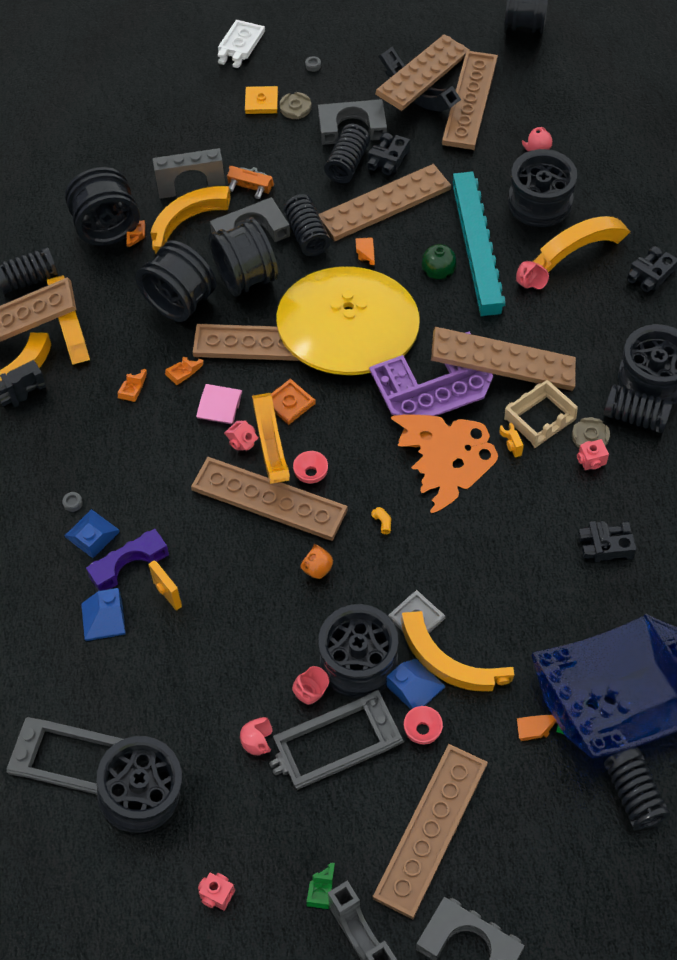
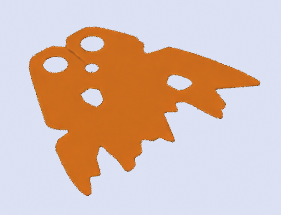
[391,415,498,513]

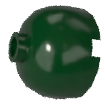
[422,244,456,279]

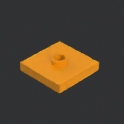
[245,86,278,114]
[149,560,182,610]

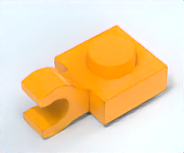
[500,423,524,457]

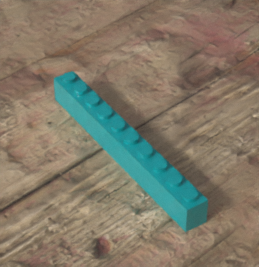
[453,172,505,316]

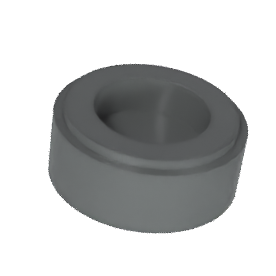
[305,56,321,72]
[62,492,83,512]

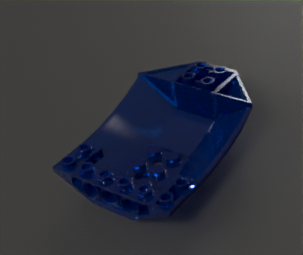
[531,614,677,759]

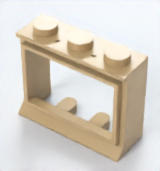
[504,380,578,449]

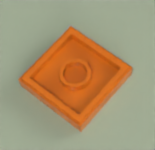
[271,379,316,425]

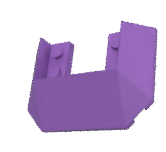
[369,331,493,416]

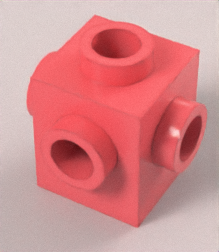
[225,421,258,451]
[577,439,609,470]
[198,873,235,911]

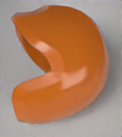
[301,544,333,579]

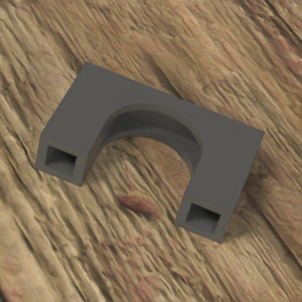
[318,99,387,145]
[153,148,225,199]
[210,197,290,242]
[328,880,397,960]
[416,897,525,960]

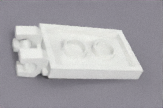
[218,20,265,68]

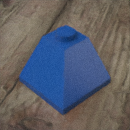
[64,509,120,558]
[81,588,126,641]
[387,659,445,709]

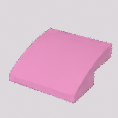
[196,384,242,425]

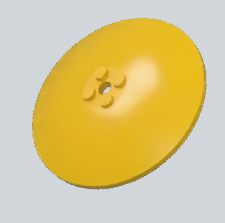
[277,267,420,375]

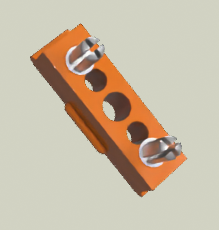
[227,166,274,199]

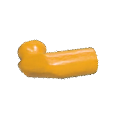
[371,507,391,534]

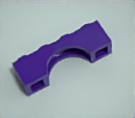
[86,529,169,591]

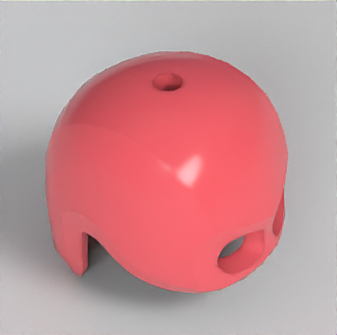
[522,127,552,152]
[516,261,549,289]
[292,666,330,705]
[240,717,272,756]

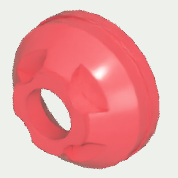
[293,451,328,483]
[404,706,443,745]

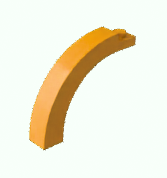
[150,186,230,253]
[533,216,630,272]
[47,275,90,365]
[0,332,51,381]
[252,393,290,484]
[401,611,514,691]

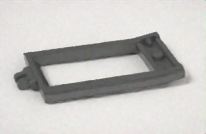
[269,690,404,790]
[7,717,142,797]

